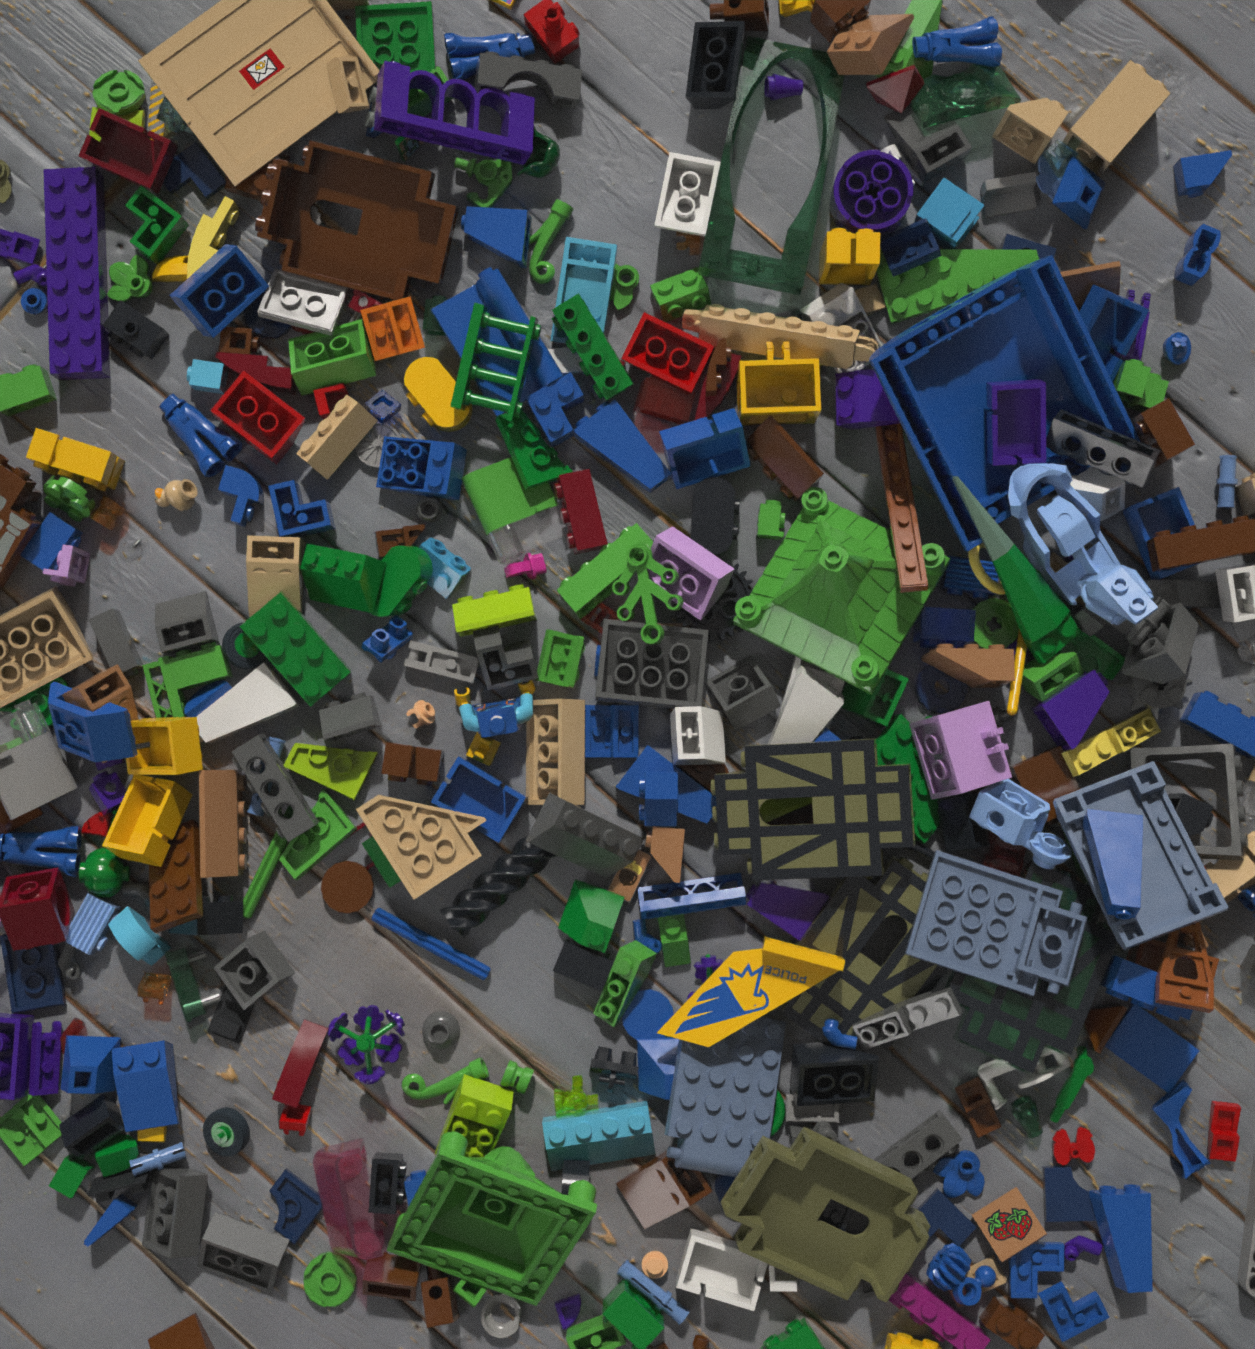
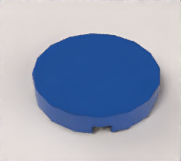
[622,989,674,1040]

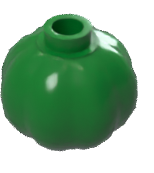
[79,848,130,898]

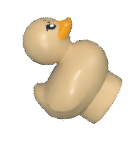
[154,479,198,511]

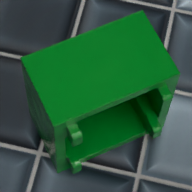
[602,1278,664,1349]

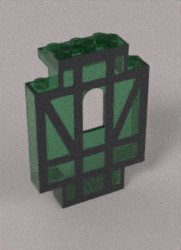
[944,860,1117,1074]

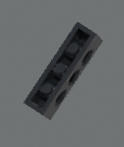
[1046,409,1161,488]

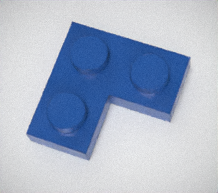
[1009,1242,1064,1298]
[1038,1282,1110,1342]

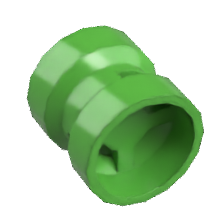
[500,1060,534,1094]

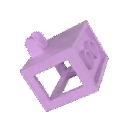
[909,701,1012,800]

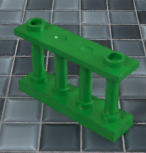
[450,303,541,423]

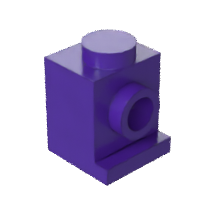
[89,771,126,816]

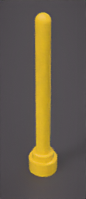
[1007,629,1027,716]

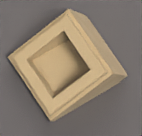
[855,284,886,316]

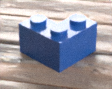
[525,372,584,447]
[268,480,336,537]
[639,772,678,826]

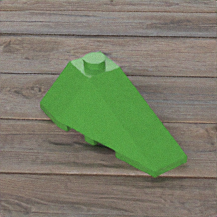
[876,0,942,97]

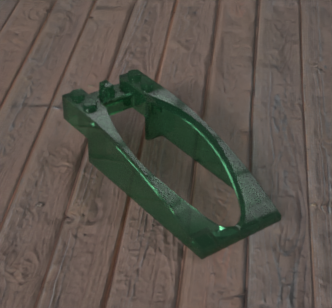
[698,36,844,295]

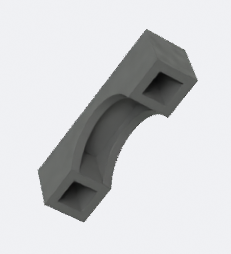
[475,52,582,108]

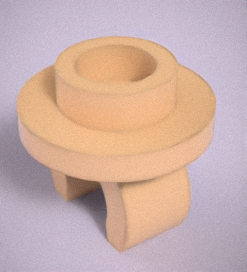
[406,700,435,728]

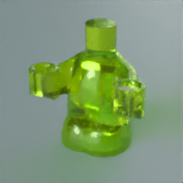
[554,1075,599,1116]

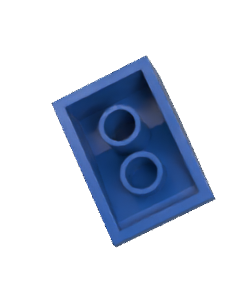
[112,1040,179,1132]

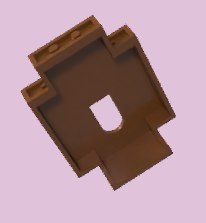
[255,140,460,300]

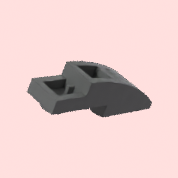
[852,987,963,1050]

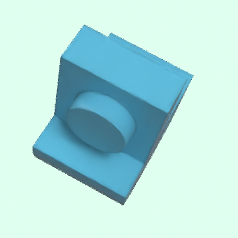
[108,906,171,966]

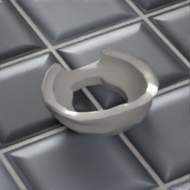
[481,1293,521,1339]

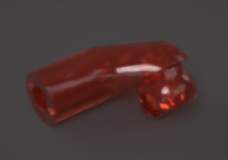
[60,1017,85,1054]

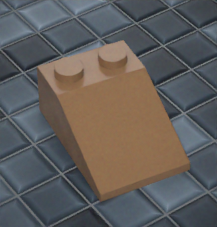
[827,14,914,75]

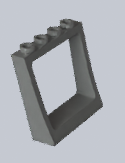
[1130,744,1248,860]

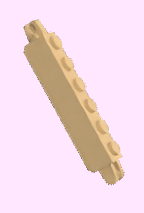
[682,304,878,369]

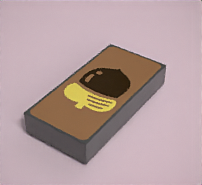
[607,849,652,903]

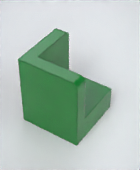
[49,1153,95,1198]

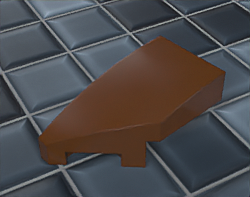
[375,524,425,558]

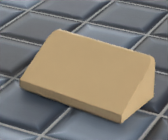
[327,57,370,114]

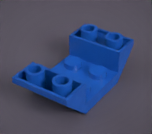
[48,682,138,762]

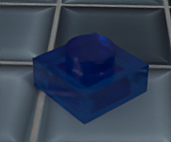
[364,389,401,425]

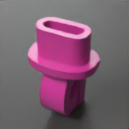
[504,552,547,580]

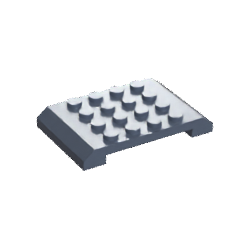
[1053,761,1229,950]

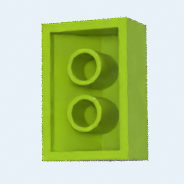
[452,584,537,637]

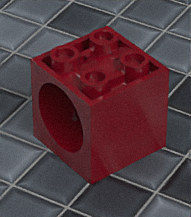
[0,867,74,951]

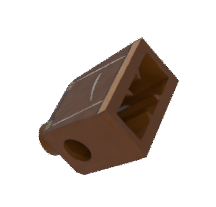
[421,1266,460,1328]

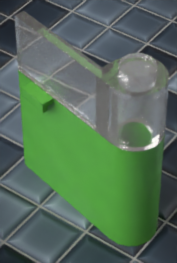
[461,457,569,567]

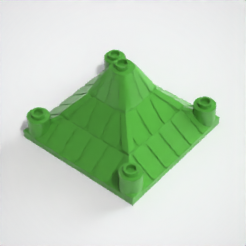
[733,487,950,695]
[386,1131,597,1306]

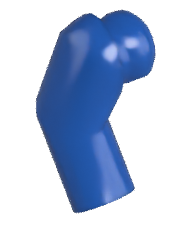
[632,919,662,954]
[822,1018,857,1050]

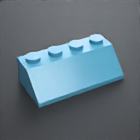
[542,1101,656,1171]

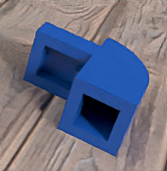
[218,465,264,527]

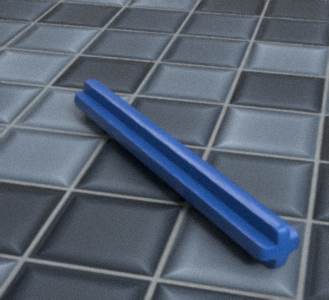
[371,908,491,980]

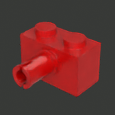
[523,0,580,64]

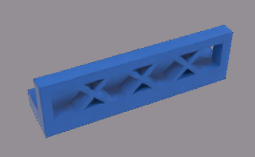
[637,873,746,920]

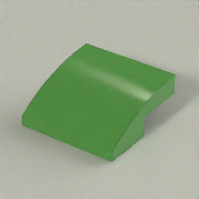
[0,1094,62,1167]

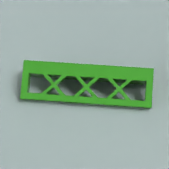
[142,656,187,718]

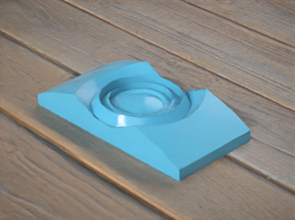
[550,237,618,343]

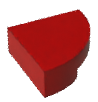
[81,811,113,837]

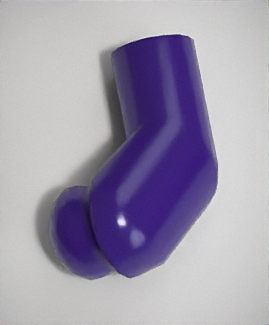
[1064,1236,1102,1261]

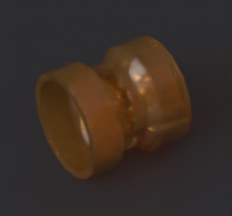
[90,495,126,531]

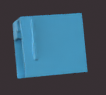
[914,178,984,249]

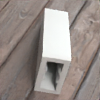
[197,663,301,743]
[768,665,844,744]

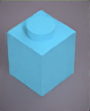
[187,359,229,394]

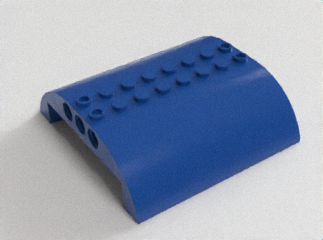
[869,255,1141,552]

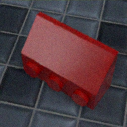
[621,312,715,394]
[210,370,305,465]

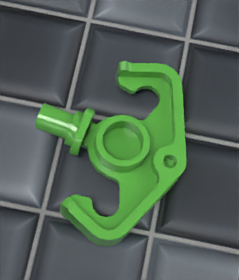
[454,157,512,208]

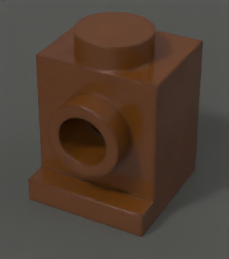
[219,327,260,355]

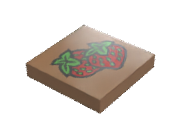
[972,1187,1047,1263]

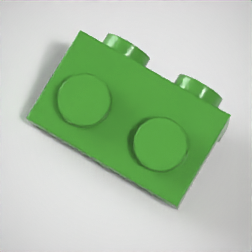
[650,267,711,322]
[535,629,585,688]

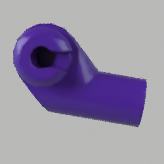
[13,264,47,286]

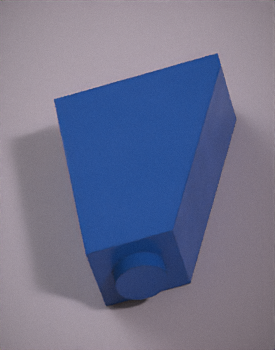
[461,206,532,268]

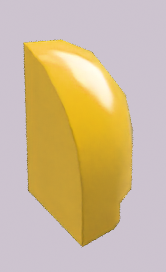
[152,256,188,282]

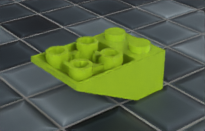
[435,1074,514,1157]

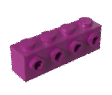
[889,1272,991,1349]

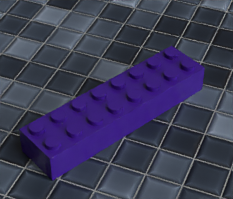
[43,167,110,381]

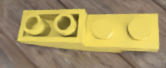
[187,196,239,279]
[1061,709,1161,777]

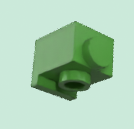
[756,500,785,540]

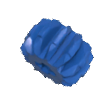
[926,1243,971,1292]

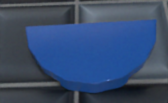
[184,680,232,717]

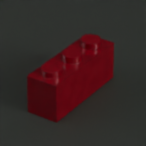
[554,469,608,555]

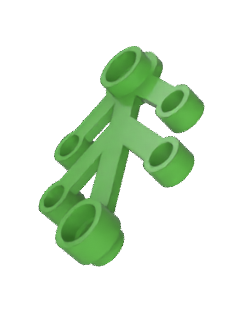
[612,543,683,644]

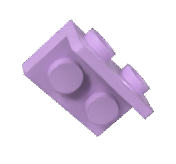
[43,545,90,587]

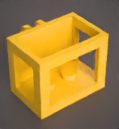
[736,341,821,426]

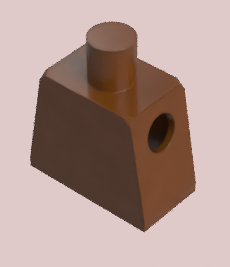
[710,0,769,31]

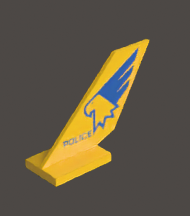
[657,936,846,1047]

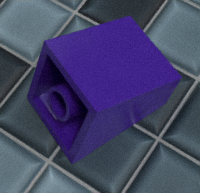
[1031,670,1110,751]

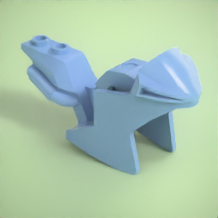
[1008,463,1158,625]

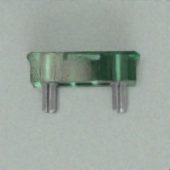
[165,948,221,1022]

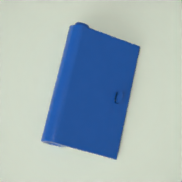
[431,267,564,417]

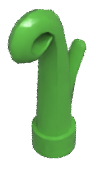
[529,199,574,284]
[401,1057,489,1105]

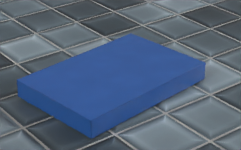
[1104,1003,1200,1093]

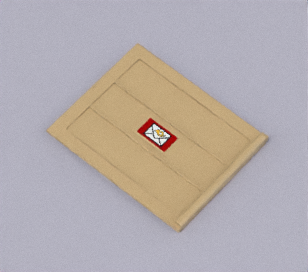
[138,0,379,187]

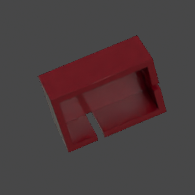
[78,108,178,194]

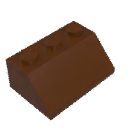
[746,415,824,503]

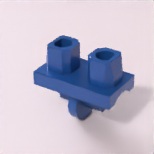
[362,615,413,663]

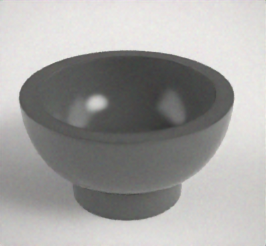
[422,1011,460,1049]

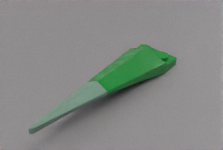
[952,476,1081,664]

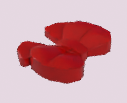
[1052,1127,1095,1165]

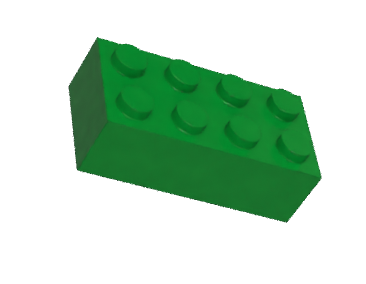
[240,590,351,707]

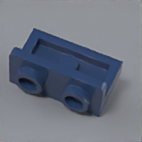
[880,218,942,277]

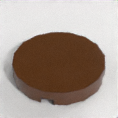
[321,861,374,913]

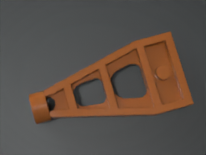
[1155,921,1214,1013]

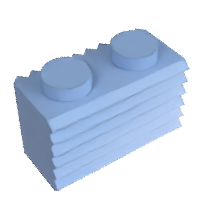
[64,893,121,955]

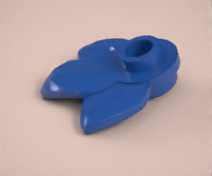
[933,1150,985,1198]

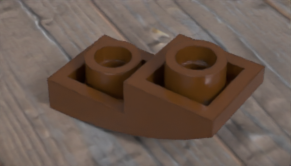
[705,338,731,397]

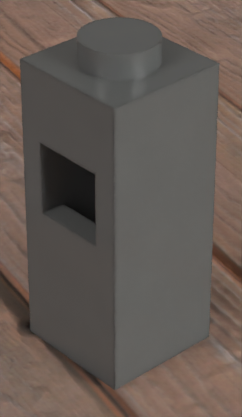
[89,608,143,679]

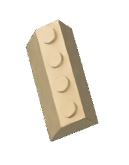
[526,699,585,805]

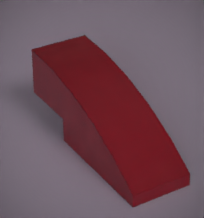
[215,352,296,394]
[695,353,741,420]
[272,1019,328,1108]

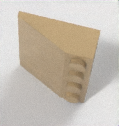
[0,586,94,708]

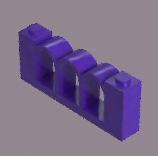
[374,61,535,165]

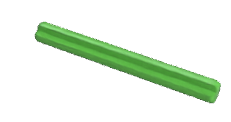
[243,805,294,919]

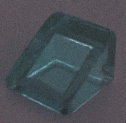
[1043,140,1078,178]

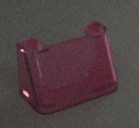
[313,1138,386,1260]

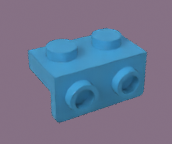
[419,537,471,599]

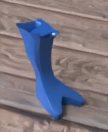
[1152,1079,1211,1179]

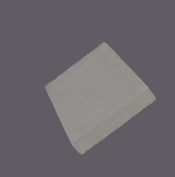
[257,268,349,336]

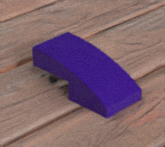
[0,228,40,265]

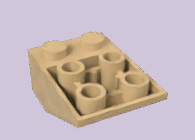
[246,535,305,617]

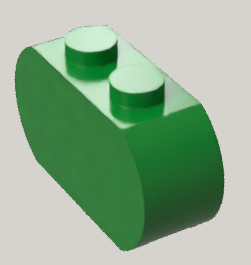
[371,546,433,617]

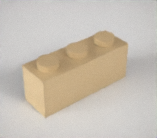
[296,394,378,480]

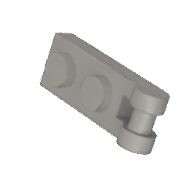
[403,641,479,684]

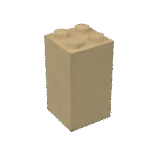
[1059,60,1170,177]

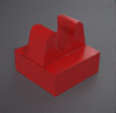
[279,1104,311,1136]

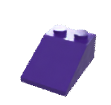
[835,370,900,430]

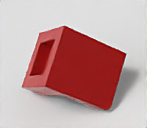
[313,383,349,420]

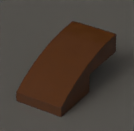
[954,1077,1002,1138]

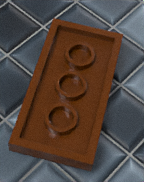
[149,819,203,933]

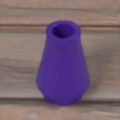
[764,74,803,100]

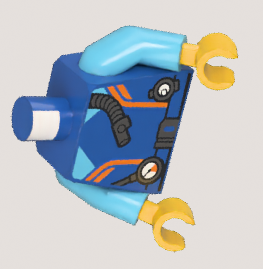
[454,680,535,738]

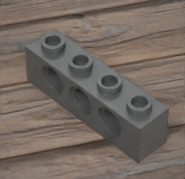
[232,733,319,842]
[874,1110,963,1183]

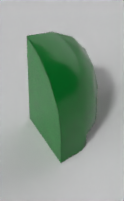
[95,1134,139,1177]

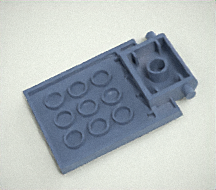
[905,850,1088,997]
[665,1017,786,1177]

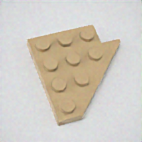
[356,795,487,900]

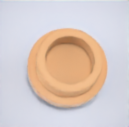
[642,1251,668,1279]

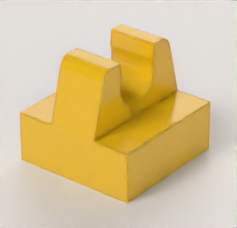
[466,732,501,766]

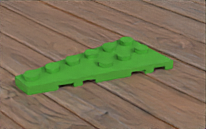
[877,249,1039,324]

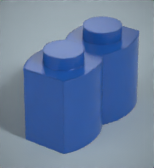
[1174,224,1221,286]

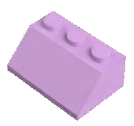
[648,526,735,620]

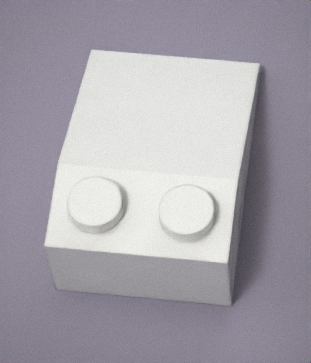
[654,152,720,237]

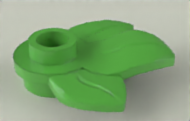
[107,255,153,302]
[610,264,639,310]

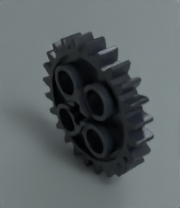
[673,557,753,642]

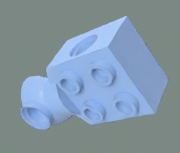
[969,779,1072,869]

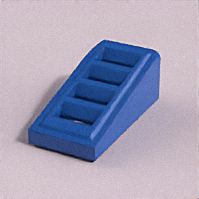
[84,1194,138,1247]

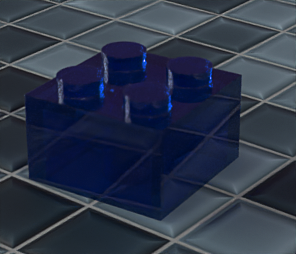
[913,607,976,648]

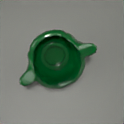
[517,127,560,178]

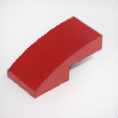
[1208,1101,1241,1162]

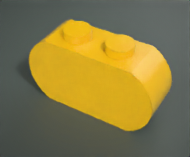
[404,357,472,432]

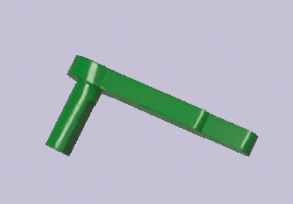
[1050,1046,1094,1123]

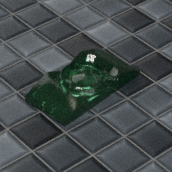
[909,64,1021,128]

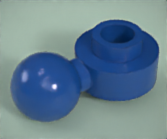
[952,1265,996,1306]

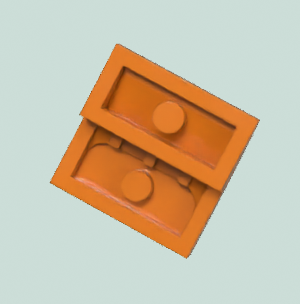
[360,296,425,361]

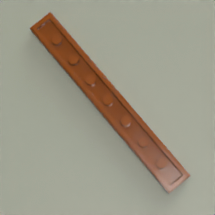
[875,423,928,593]

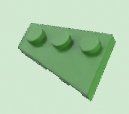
[279,788,357,880]

